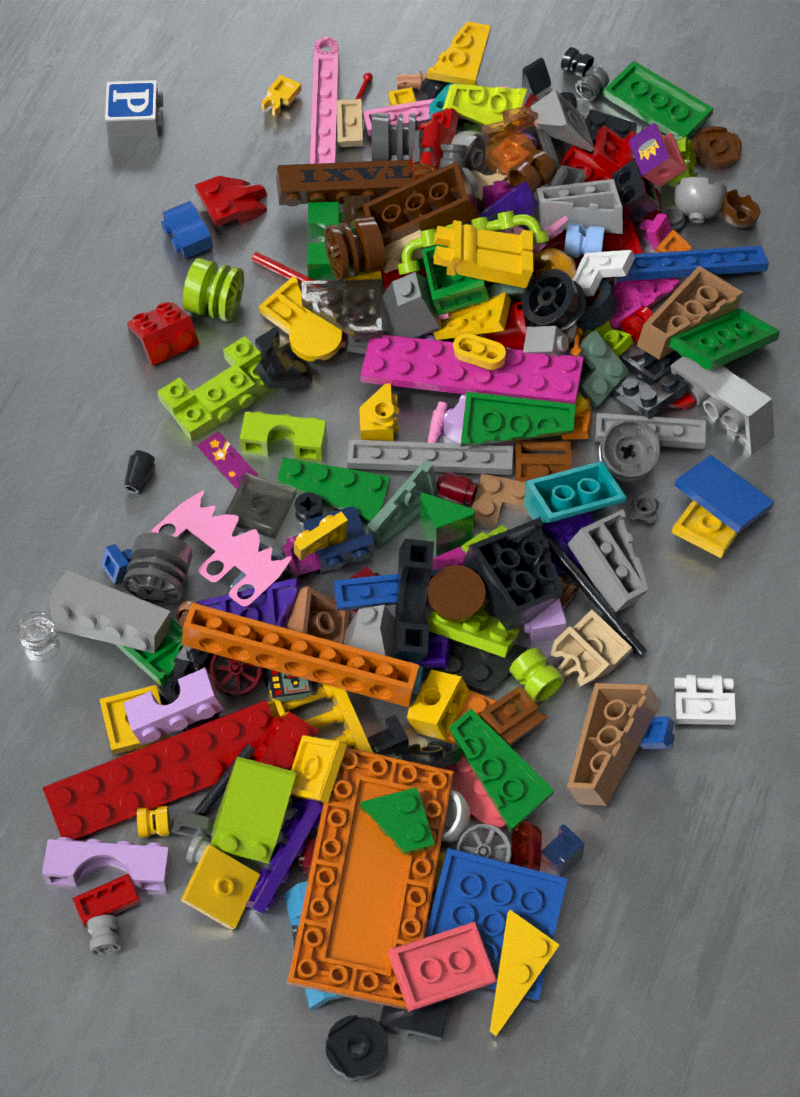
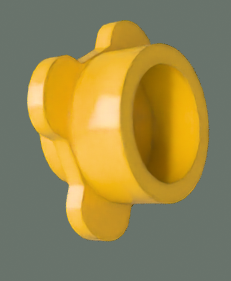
[368,400,399,428]

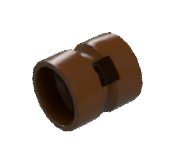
[507,150,557,193]

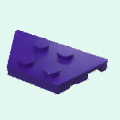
[196,578,301,628]

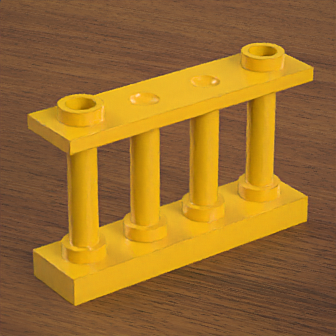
[268,684,373,753]

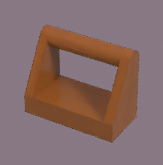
[515,440,572,482]

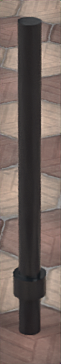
[542,527,647,658]

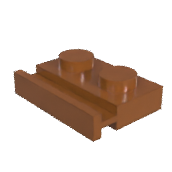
[479,686,548,746]

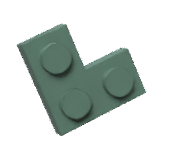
[578,331,629,407]

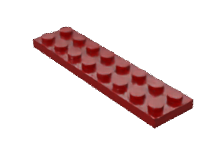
[42,700,273,840]

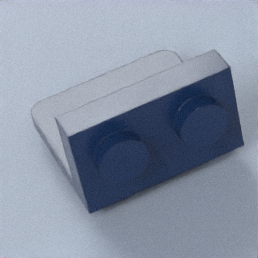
[304,506,374,573]

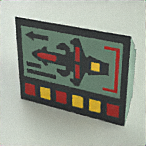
[267,669,313,702]

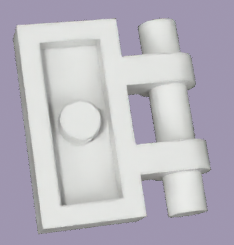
[674,675,736,725]

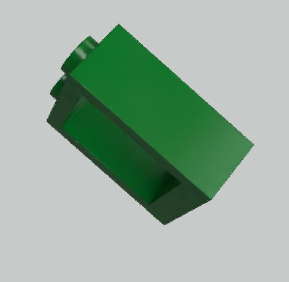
[422,245,490,315]

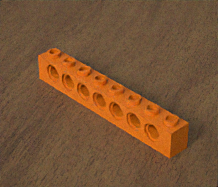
[182,603,419,707]

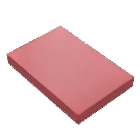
[387,922,497,1012]

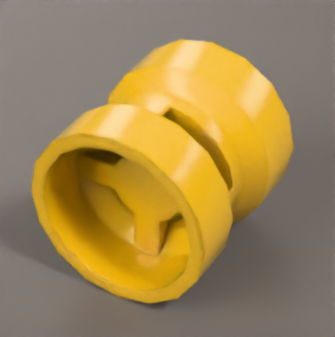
[137,806,170,838]

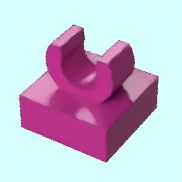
[640,213,672,250]

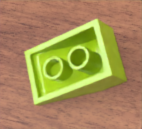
[210,757,296,864]

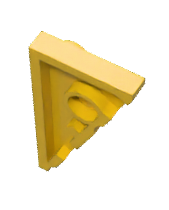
[490,910,560,1037]

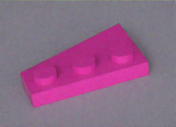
[608,278,680,329]

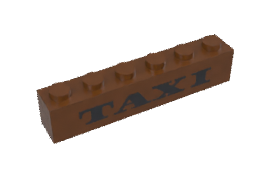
[276,159,432,207]

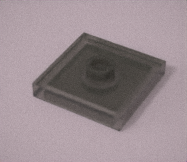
[225,473,297,539]

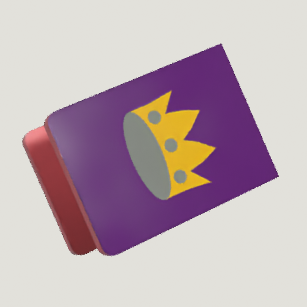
[629,123,687,187]

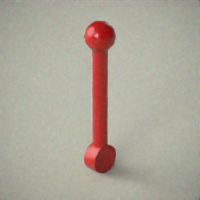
[355,72,373,99]

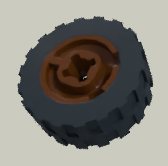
[576,278,619,332]

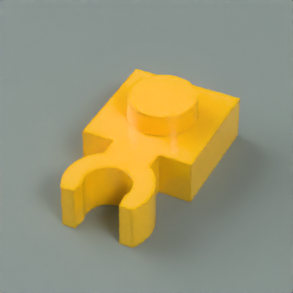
[261,74,302,116]

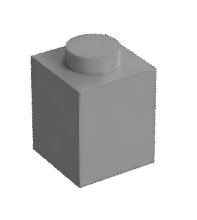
[523,326,568,357]

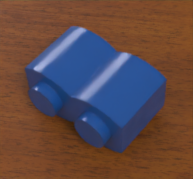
[161,201,213,259]

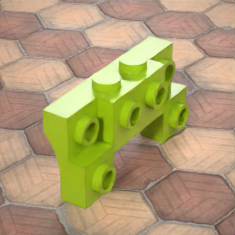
[157,336,273,441]

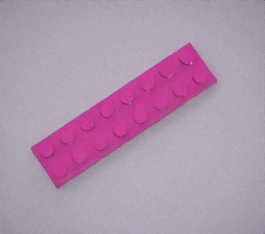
[360,333,583,404]

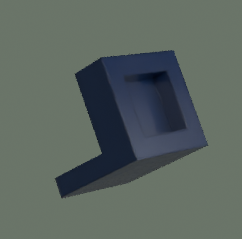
[540,824,585,877]

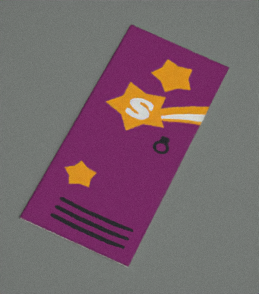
[196,431,259,490]

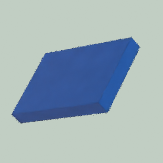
[674,455,774,533]

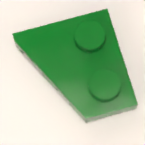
[360,787,435,856]

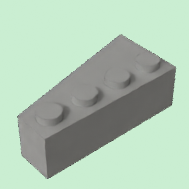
[671,357,774,455]
[50,570,170,653]

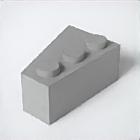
[536,179,623,234]
[568,509,649,613]

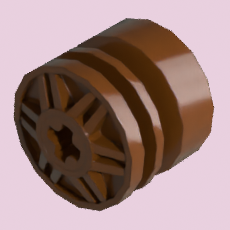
[324,216,385,280]

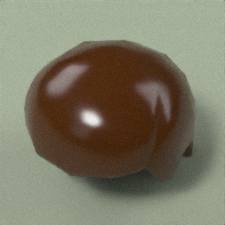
[721,189,761,228]

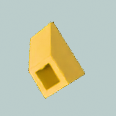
[359,383,399,441]

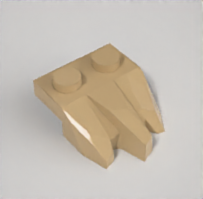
[551,610,633,687]

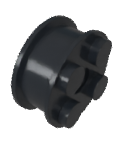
[522,269,586,332]

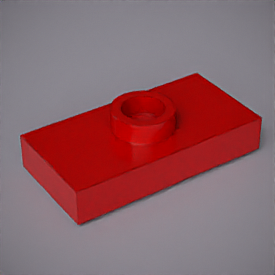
[72,873,141,928]

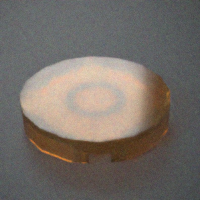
[485,131,536,176]

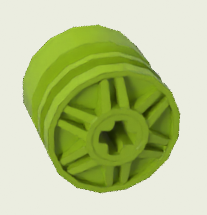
[182,257,244,322]

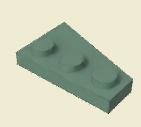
[367,459,439,549]

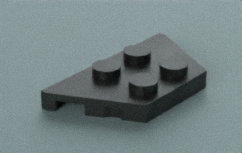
[432,639,530,696]

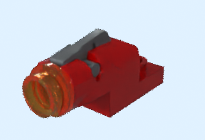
[410,108,458,181]

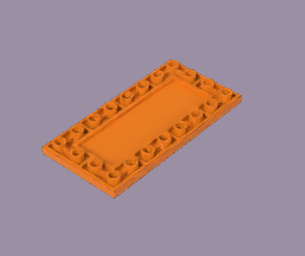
[287,747,454,1010]

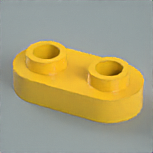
[453,333,506,370]

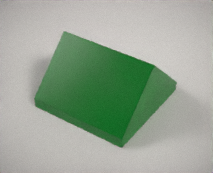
[420,492,475,557]

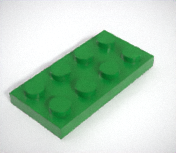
[603,61,714,139]
[669,308,780,371]

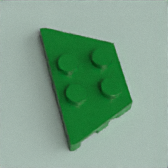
[115,605,183,687]

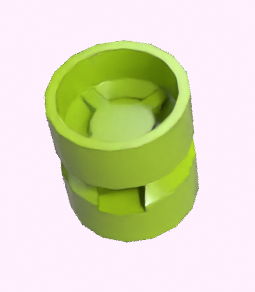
[510,647,564,703]

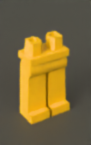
[434,220,533,288]

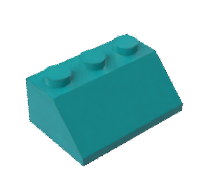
[524,461,626,523]

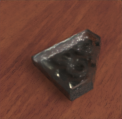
[301,279,382,339]

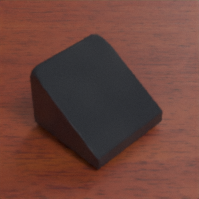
[522,57,551,95]
[255,327,280,359]

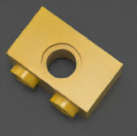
[406,670,470,741]

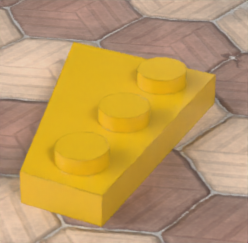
[427,21,491,85]
[432,292,511,340]

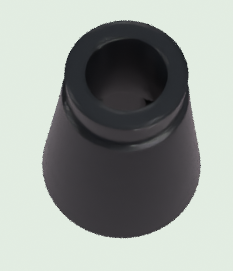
[123,450,155,493]

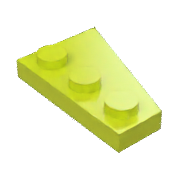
[443,84,527,134]

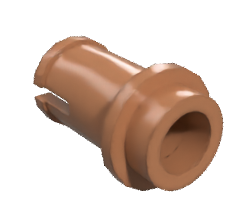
[397,71,427,91]

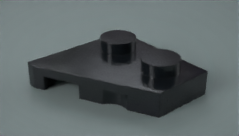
[255,343,313,389]
[619,350,683,385]

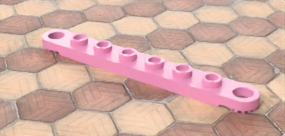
[310,36,339,164]

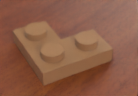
[472,473,528,530]

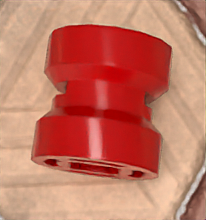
[621,306,654,342]

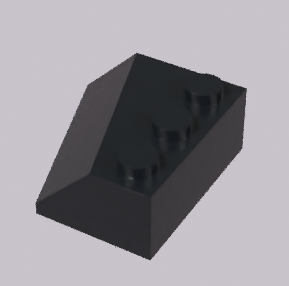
[462,517,563,631]

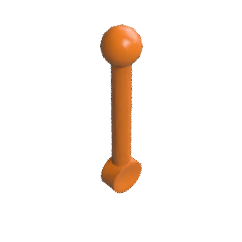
[570,327,583,356]

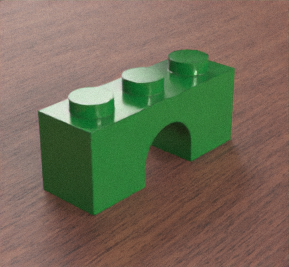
[307,202,344,280]

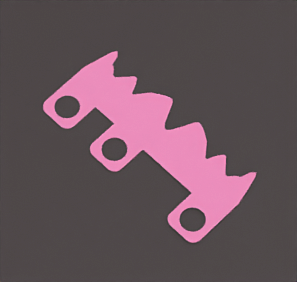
[151,491,292,606]

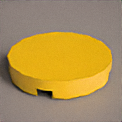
[289,313,342,362]

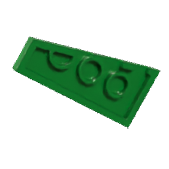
[460,392,576,447]
[277,457,390,523]

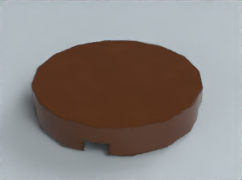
[692,126,742,170]
[428,565,486,622]

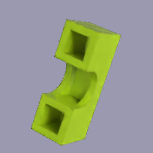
[240,412,327,462]

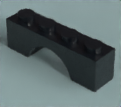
[392,538,434,662]

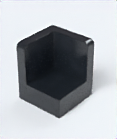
[367,714,409,758]

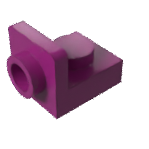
[281,535,320,576]

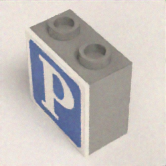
[105,80,163,138]

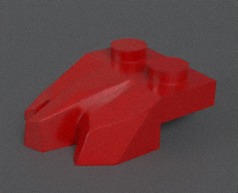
[195,176,267,227]

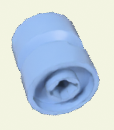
[564,223,605,258]

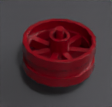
[210,654,263,697]

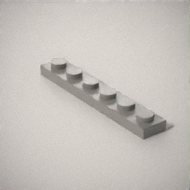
[347,440,513,475]

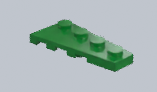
[449,708,554,833]

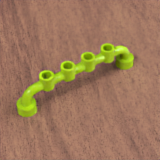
[397,210,549,275]

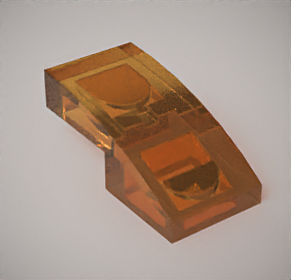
[481,106,538,142]

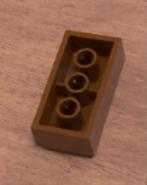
[363,161,480,246]

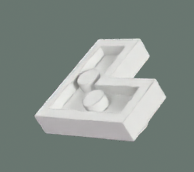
[572,250,635,297]

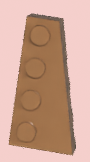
[637,266,743,359]
[567,683,661,806]

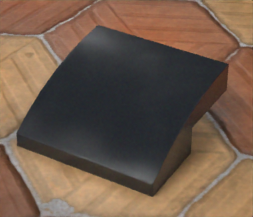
[379,998,452,1041]

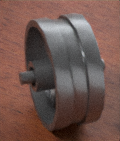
[457,824,511,863]

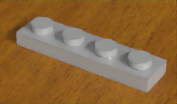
[595,413,706,449]

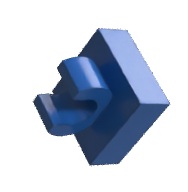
[101,544,132,585]
[639,716,675,749]

